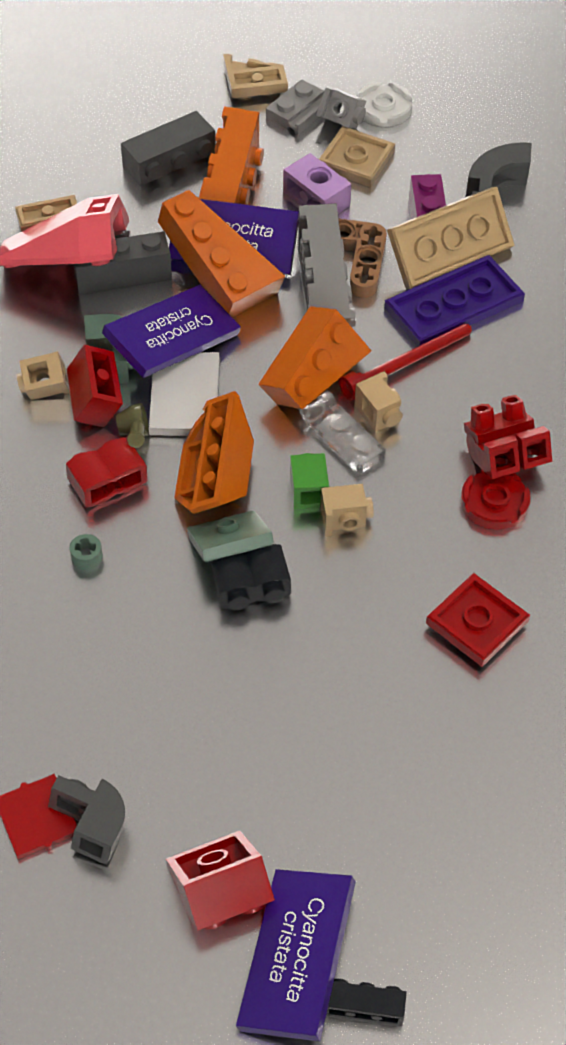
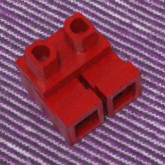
[464,395,553,479]

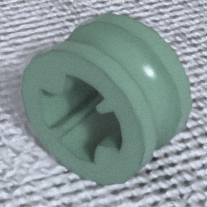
[69,534,103,570]

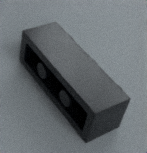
[326,979,407,1026]

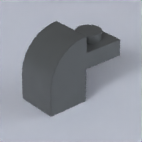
[48,775,125,865]

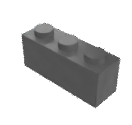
[121,110,216,186]
[73,231,172,295]

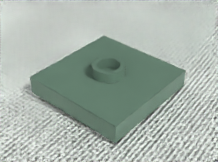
[187,510,274,562]

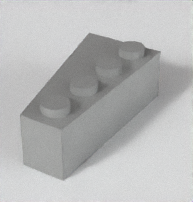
[298,203,356,327]

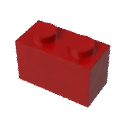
[66,344,123,427]

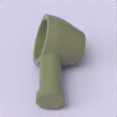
[116,403,149,448]

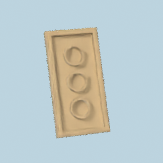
[387,187,515,289]

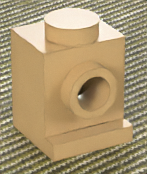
[17,351,70,400]
[354,371,403,432]
[320,484,374,537]

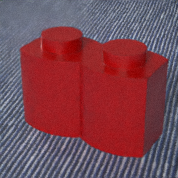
[66,437,148,507]

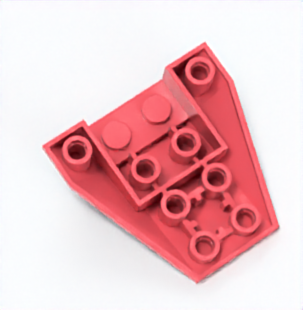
[0,194,129,268]

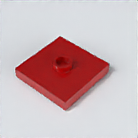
[426,573,530,667]

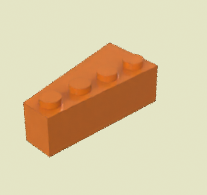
[198,106,264,205]
[158,190,285,318]

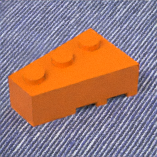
[258,306,372,409]

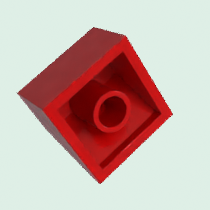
[166,831,275,931]

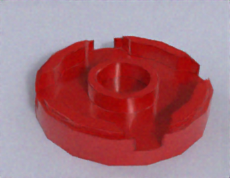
[461,470,530,530]

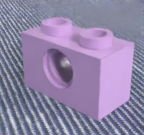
[283,153,351,214]

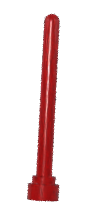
[339,324,472,401]

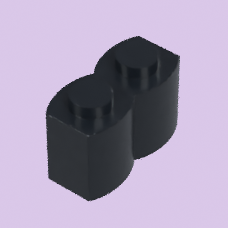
[211,544,291,610]

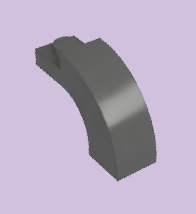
[465,142,532,198]

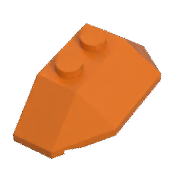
[174,391,254,514]

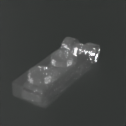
[299,391,386,474]

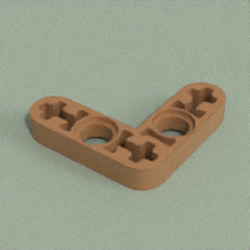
[338,218,387,298]

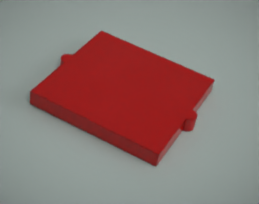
[0,773,77,860]

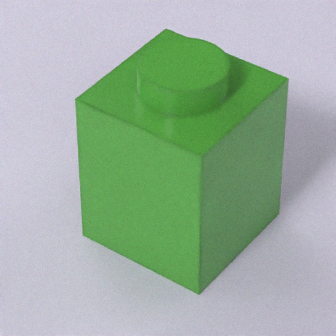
[290,453,329,509]

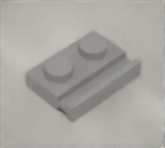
[266,79,324,135]

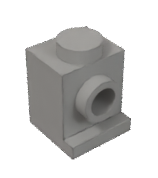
[316,87,366,129]

